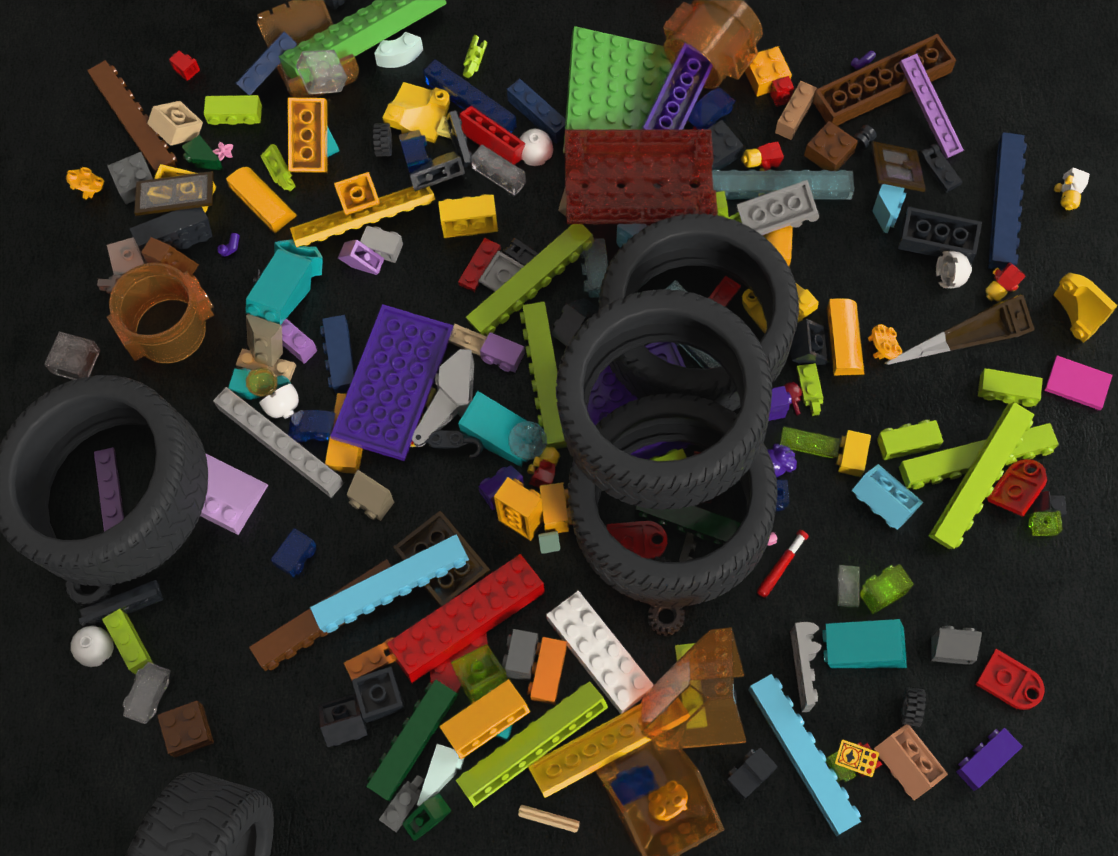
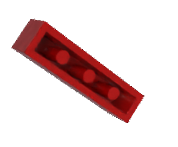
[459,106,526,167]

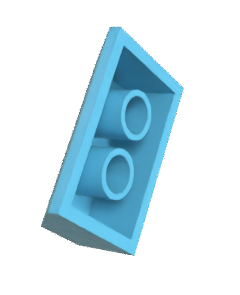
[852,464,923,529]

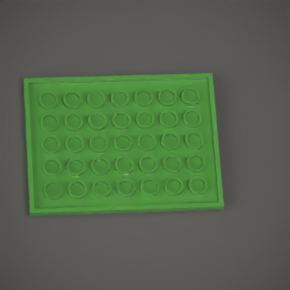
[563,26,674,174]

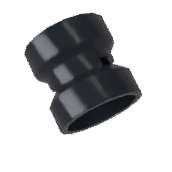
[853,125,877,150]

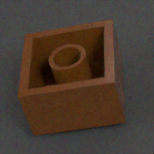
[804,121,858,176]
[157,701,214,758]

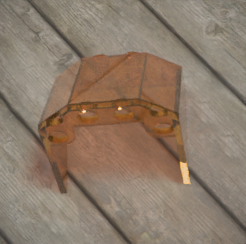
[641,627,746,750]
[595,731,724,856]

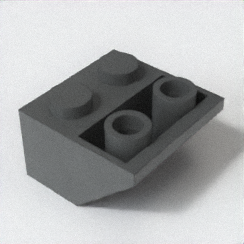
[931,626,982,665]

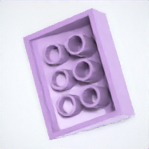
[200,453,268,535]

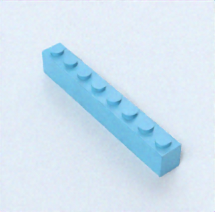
[310,534,469,633]
[749,674,861,836]

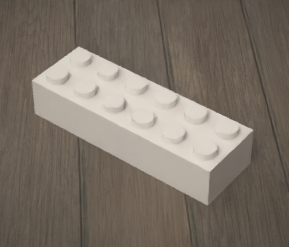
[547,591,654,714]

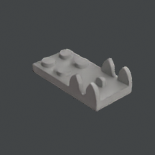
[737,180,819,235]
[790,622,821,712]

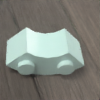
[374,32,423,68]

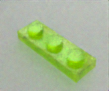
[780,427,841,459]

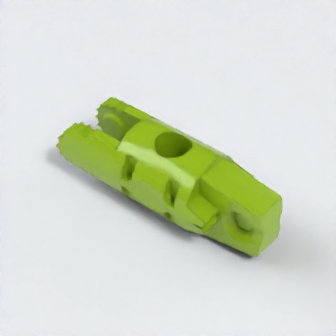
[463,35,487,78]

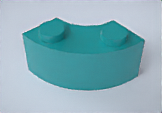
[274,239,323,277]

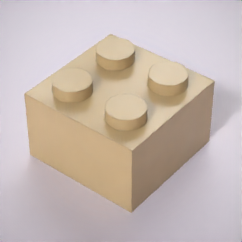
[147,101,203,145]

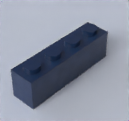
[235,32,297,96]
[507,79,566,144]
[320,315,355,394]

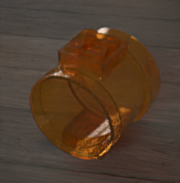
[663,0,763,89]
[107,263,214,363]

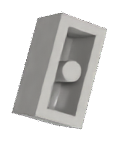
[360,226,403,263]

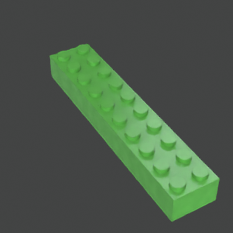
[279,0,446,86]

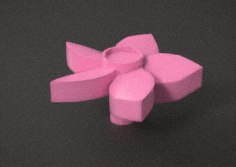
[213,142,233,161]

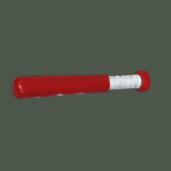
[757,530,809,597]

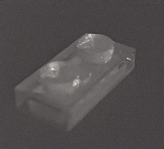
[838,565,860,607]

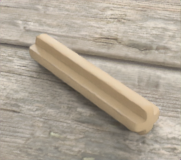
[518,805,579,832]

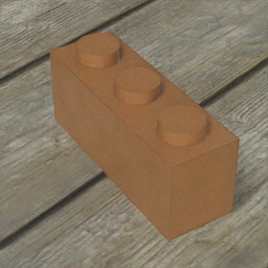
[775,81,817,140]

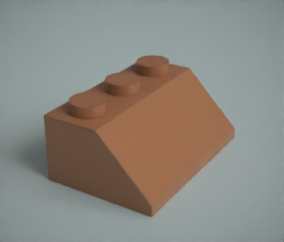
[874,725,948,800]

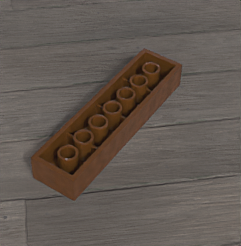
[812,34,956,126]

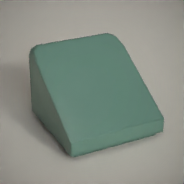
[538,531,560,553]

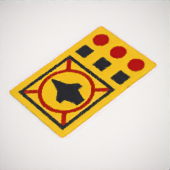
[835,740,879,777]

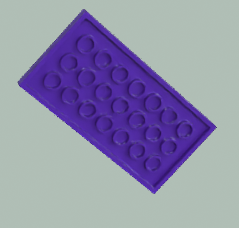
[330,304,454,461]

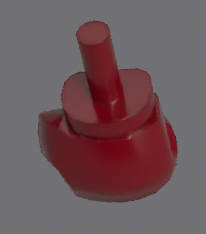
[783,382,802,415]

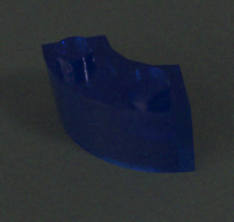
[687,88,735,131]
[399,130,432,174]
[288,410,335,442]

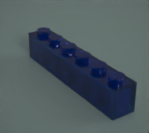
[424,59,517,133]

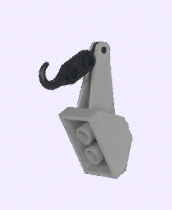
[412,349,483,458]

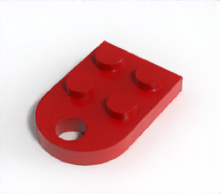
[987,459,1047,516]
[606,521,667,559]
[976,649,1044,710]

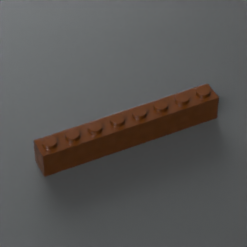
[87,60,177,174]
[249,559,392,671]

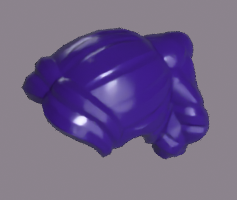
[768,444,797,478]

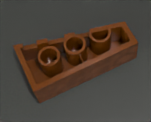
[141,237,199,294]

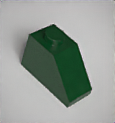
[182,135,223,170]
[402,794,452,841]

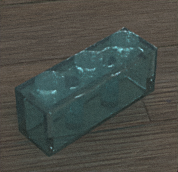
[580,238,608,298]

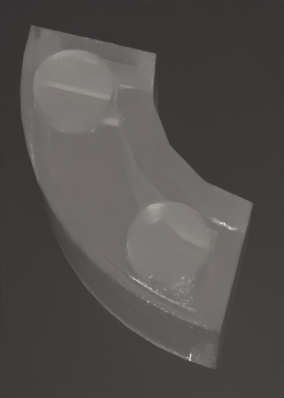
[123,662,170,724]

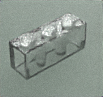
[471,145,526,195]

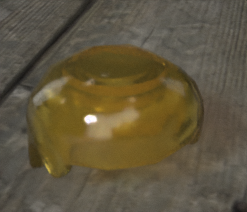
[246,368,278,397]

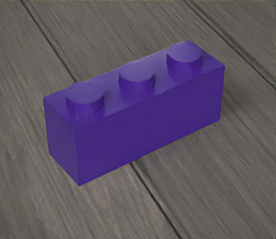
[956,728,1023,791]

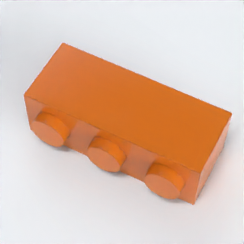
[528,637,567,705]

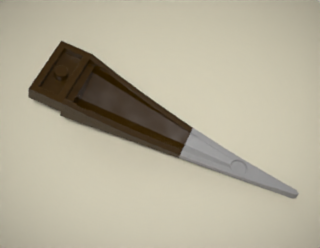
[885,295,1034,364]

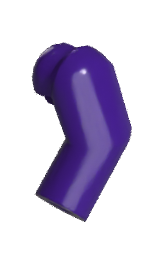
[851,51,876,70]
[218,233,240,257]

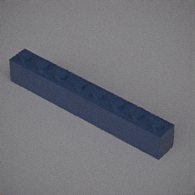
[988,133,1027,270]

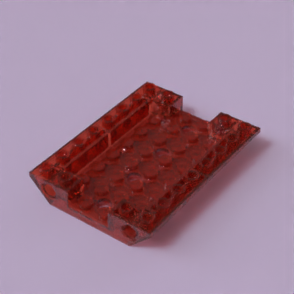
[565,130,718,224]

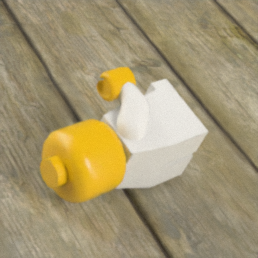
[1054,168,1089,210]

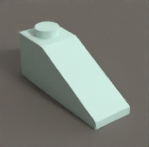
[417,744,464,807]

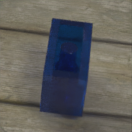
[271,528,316,577]

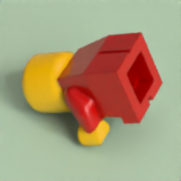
[742,142,784,175]
[985,262,1026,302]
[527,447,560,488]

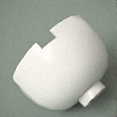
[519,129,553,166]
[936,251,972,288]
[259,384,299,419]
[71,626,114,667]

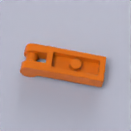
[344,637,396,680]

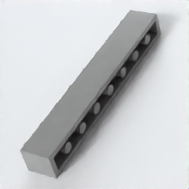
[213,387,344,498]

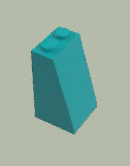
[246,249,312,325]
[458,391,541,467]
[823,619,907,668]

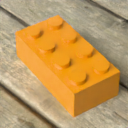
[288,98,327,173]
[494,477,544,541]

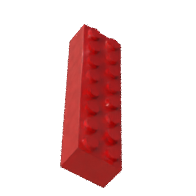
[387,554,545,683]

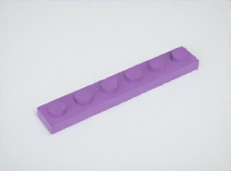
[899,54,963,159]
[94,448,124,532]

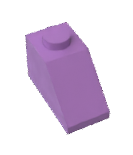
[338,240,384,275]

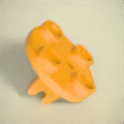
[66,167,104,199]
[868,324,902,360]
[648,780,688,821]

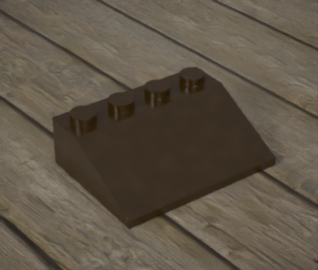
[393,511,490,607]

